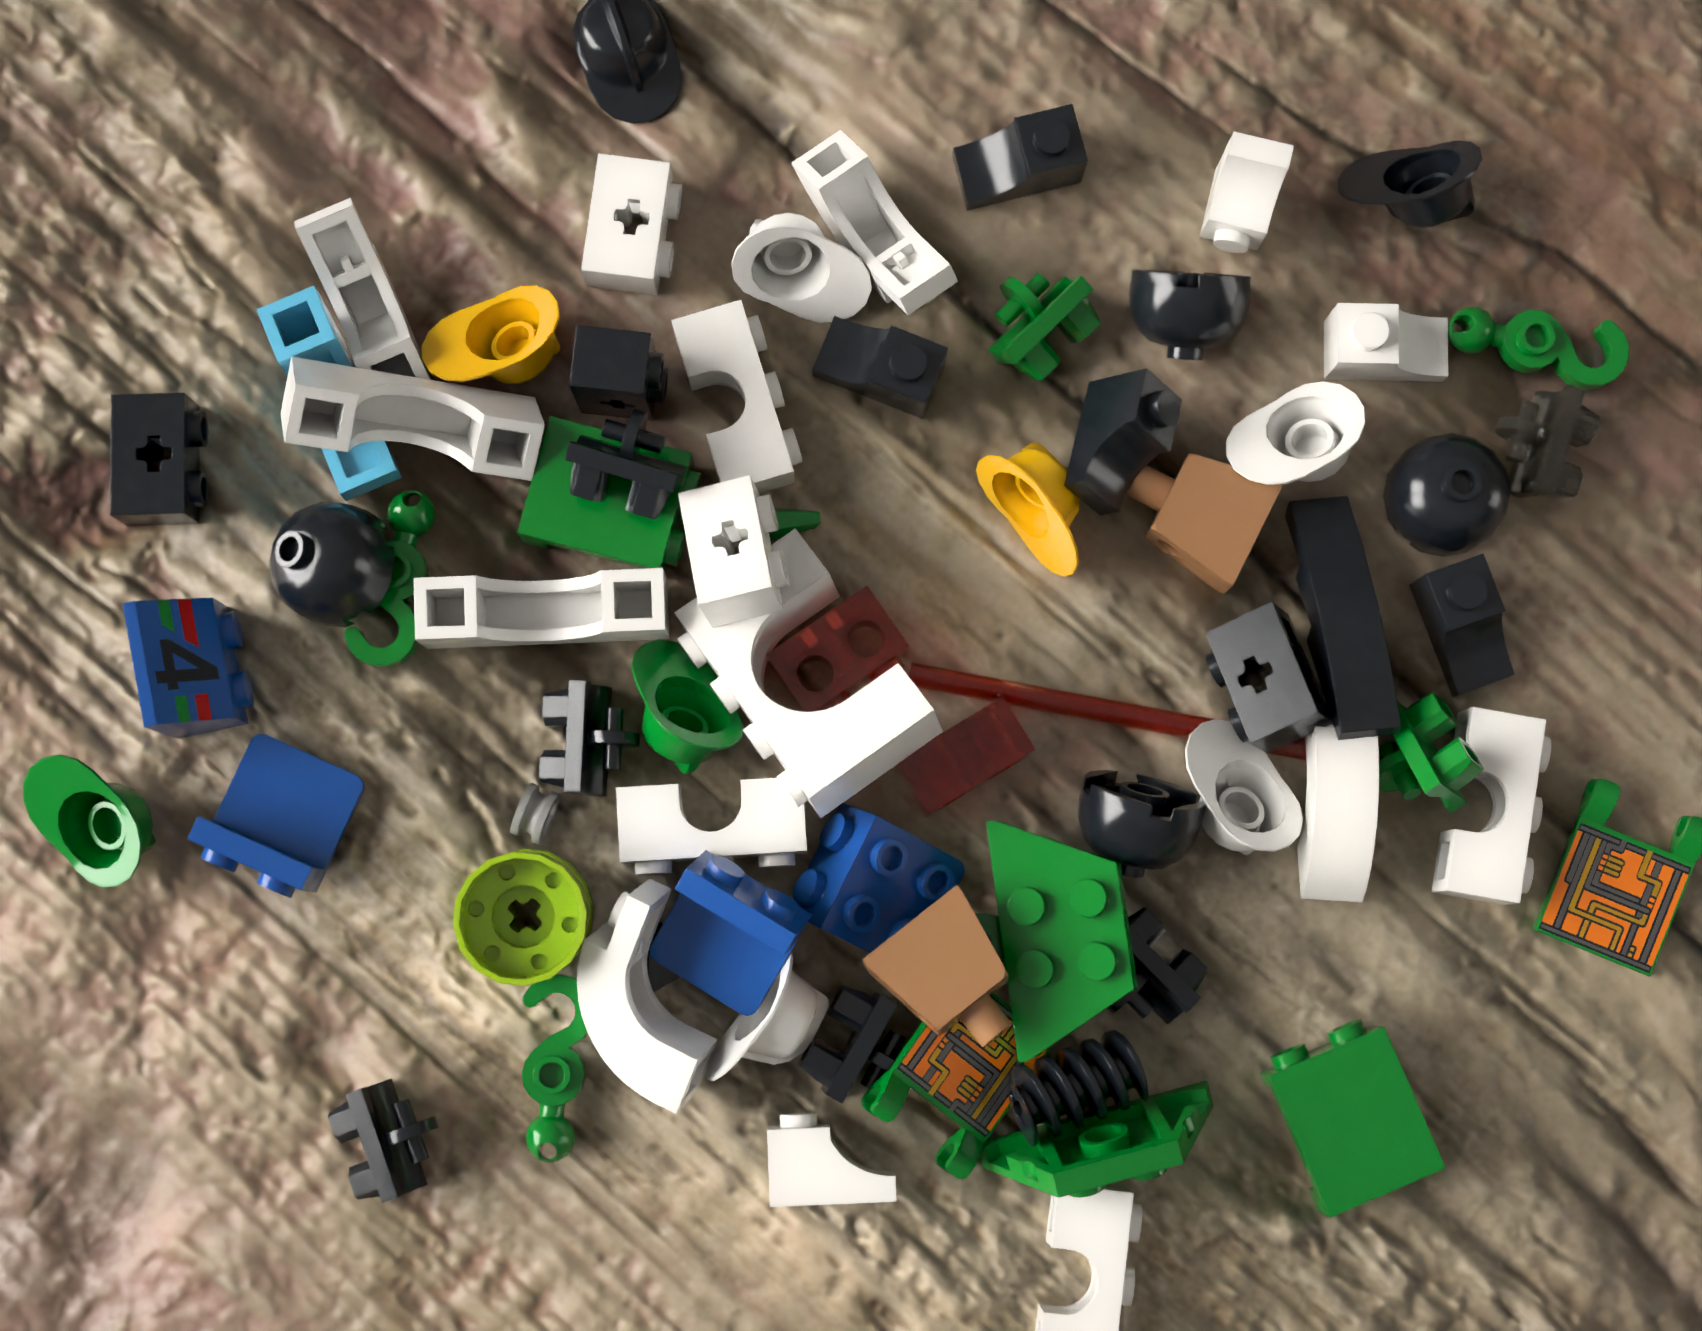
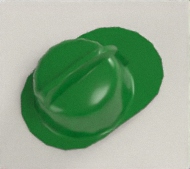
[631,639,743,774]
[23,754,156,888]

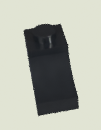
[952,104,1088,211]
[812,316,948,419]
[1064,368,1182,516]
[1409,554,1515,697]

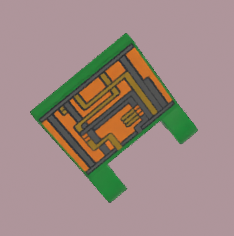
[1532,779,1702,977]
[861,994,1053,1180]

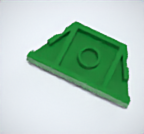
[986,821,1138,1063]
[980,1081,1213,1198]

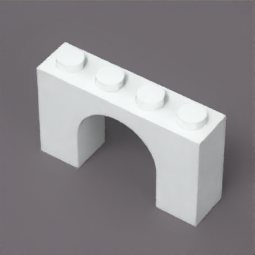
[675,529,943,818]

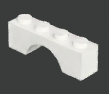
[281,357,545,481]
[414,568,670,649]

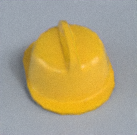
[422,285,560,384]
[976,442,1080,577]

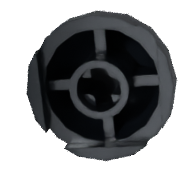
[1129,270,1251,360]
[1383,433,1511,557]
[269,502,395,627]
[1078,770,1206,878]

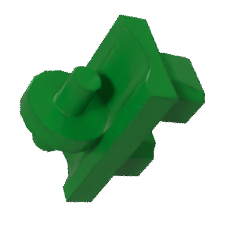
[987,273,1102,381]
[1379,693,1484,813]

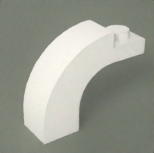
[577,879,718,1114]

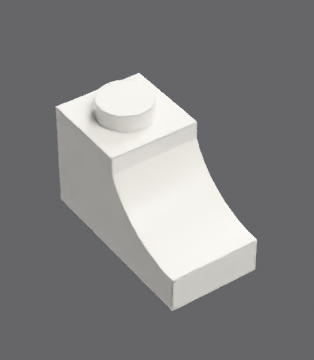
[1200,131,1294,253]
[1324,303,1448,382]
[767,1113,897,1207]

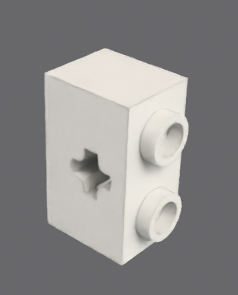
[581,153,682,295]
[678,475,790,628]

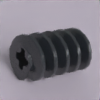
[1008,1030,1149,1146]

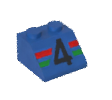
[122,597,254,739]

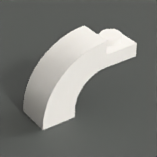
[792,130,958,315]
[294,198,431,380]
[1297,693,1379,902]

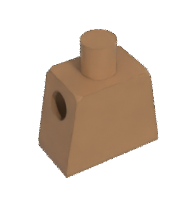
[1126,454,1283,594]
[862,885,1012,1048]

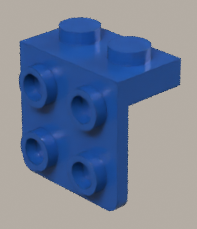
[187,734,365,898]
[793,803,965,953]
[650,850,813,1016]

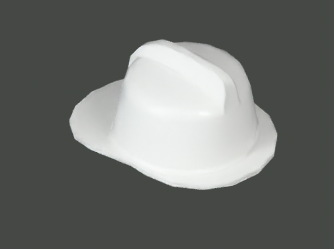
[731,213,872,323]
[1226,381,1365,485]
[1185,719,1303,855]
[705,952,829,1081]

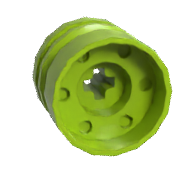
[452,848,594,986]

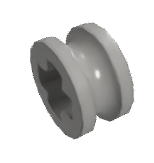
[510,783,560,845]

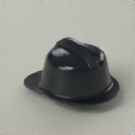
[573,0,682,124]
[1337,140,1482,229]

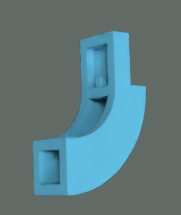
[256,285,402,501]

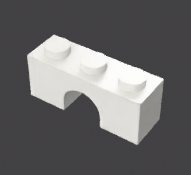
[671,300,803,494]
[1431,707,1551,905]
[616,778,808,875]
[1035,1185,1142,1331]

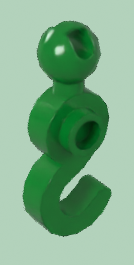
[1448,307,1629,390]
[344,490,435,669]
[522,974,588,1163]

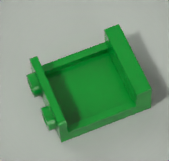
[517,416,702,572]
[1260,1019,1446,1218]

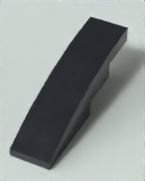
[1285,496,1401,740]

